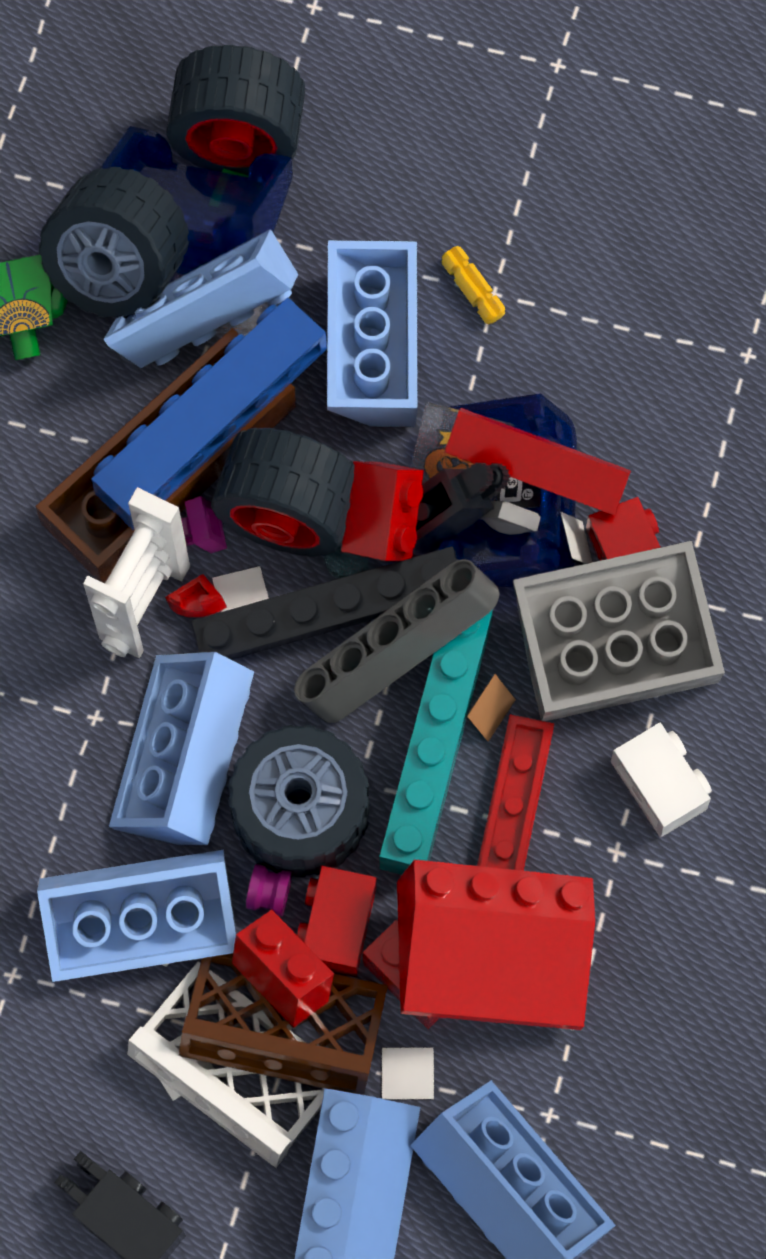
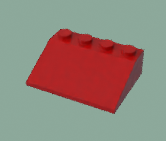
[397,859,595,1030]

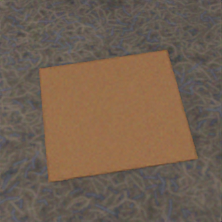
[467,674,516,741]

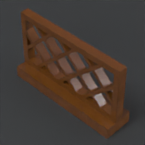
[179,953,388,1095]

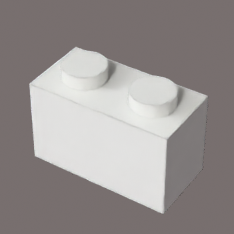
[611,722,712,838]

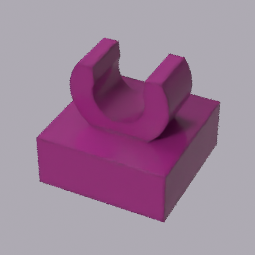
[181,496,227,554]

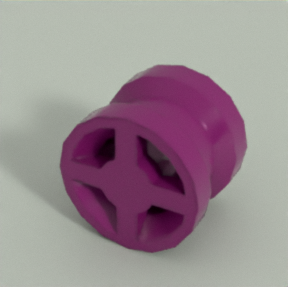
[246,863,293,917]

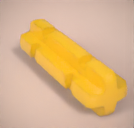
[442,246,505,325]

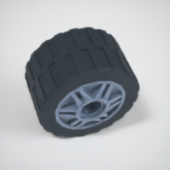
[39,167,189,318]
[228,725,369,877]

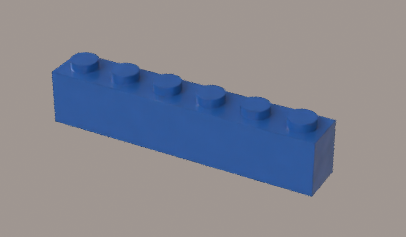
[91,297,327,530]

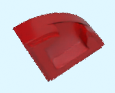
[165,574,227,617]

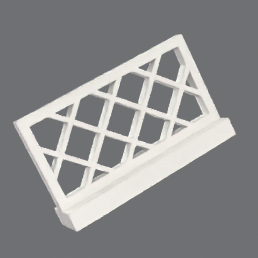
[127,961,325,1168]

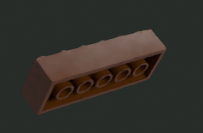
[35,328,296,583]

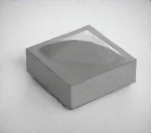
[480,501,541,535]

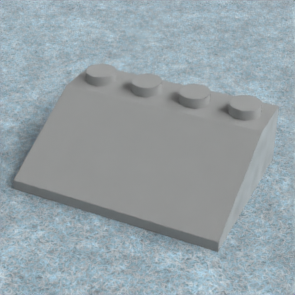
[513,541,725,721]

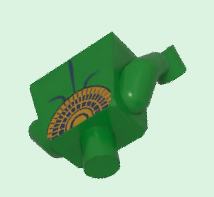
[0,255,68,360]

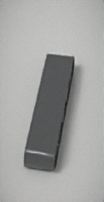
[294,559,499,723]

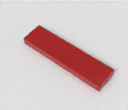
[444,408,631,515]
[477,714,555,871]

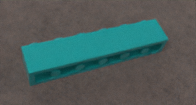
[379,609,493,875]

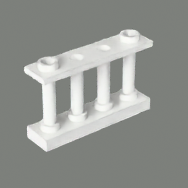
[83,487,190,658]

